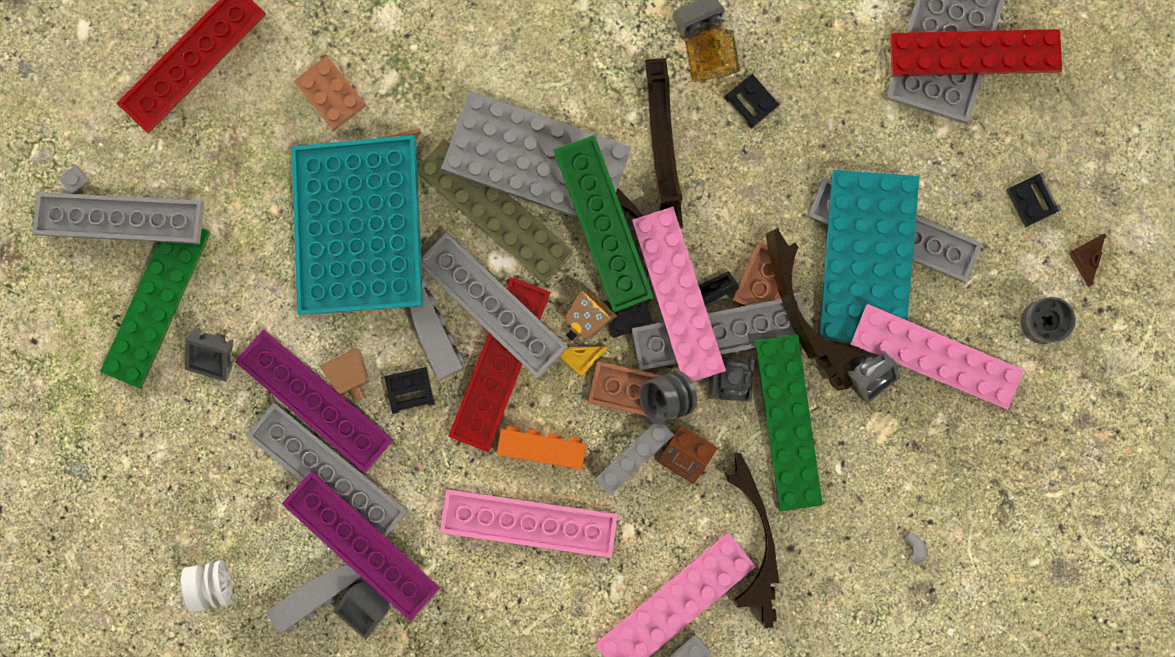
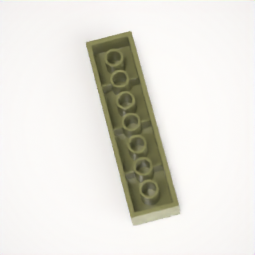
[418,139,573,285]

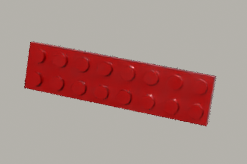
[116,0,267,134]
[889,29,1062,77]
[448,277,551,452]

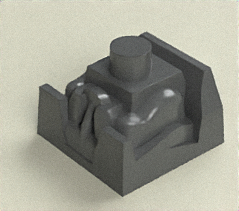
[185,328,233,382]
[847,351,900,404]
[708,357,754,402]
[333,581,389,640]

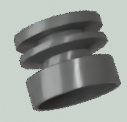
[1020,297,1076,344]
[639,371,697,425]

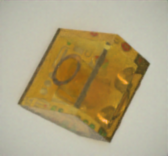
[685,28,740,82]

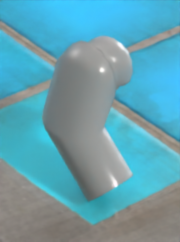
[903,531,927,564]

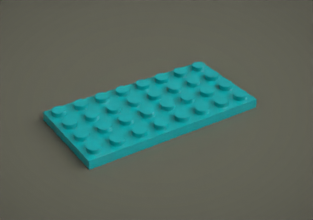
[819,170,920,343]

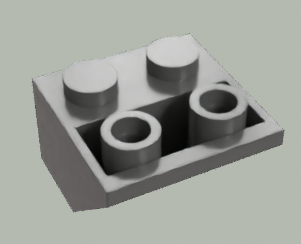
[672,0,724,40]

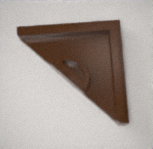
[1069,233,1107,287]

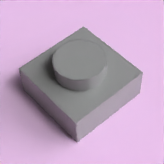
[58,165,91,194]

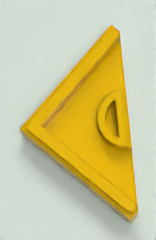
[559,346,608,377]

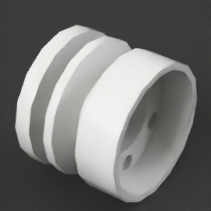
[181,560,233,613]

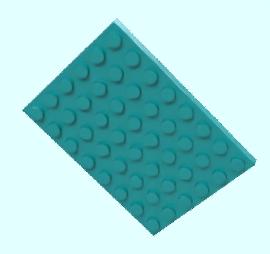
[291,135,423,315]

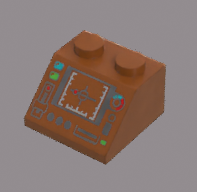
[657,425,718,484]

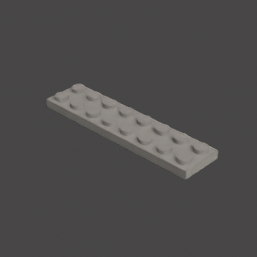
[807,178,982,283]
[32,192,204,244]
[421,232,569,379]
[631,295,804,370]
[247,403,408,538]

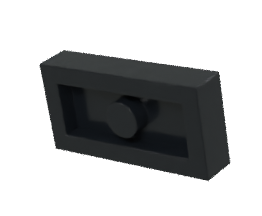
[699,271,739,305]

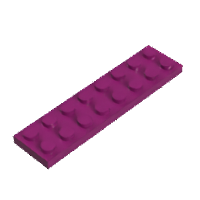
[235,329,394,473]
[282,471,441,622]

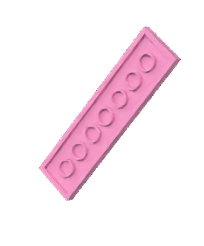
[632,207,726,382]
[851,305,1024,410]
[440,489,618,558]
[595,532,756,657]

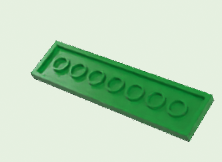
[553,134,653,313]
[100,229,211,389]
[755,334,823,511]

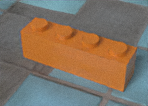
[496,426,586,470]

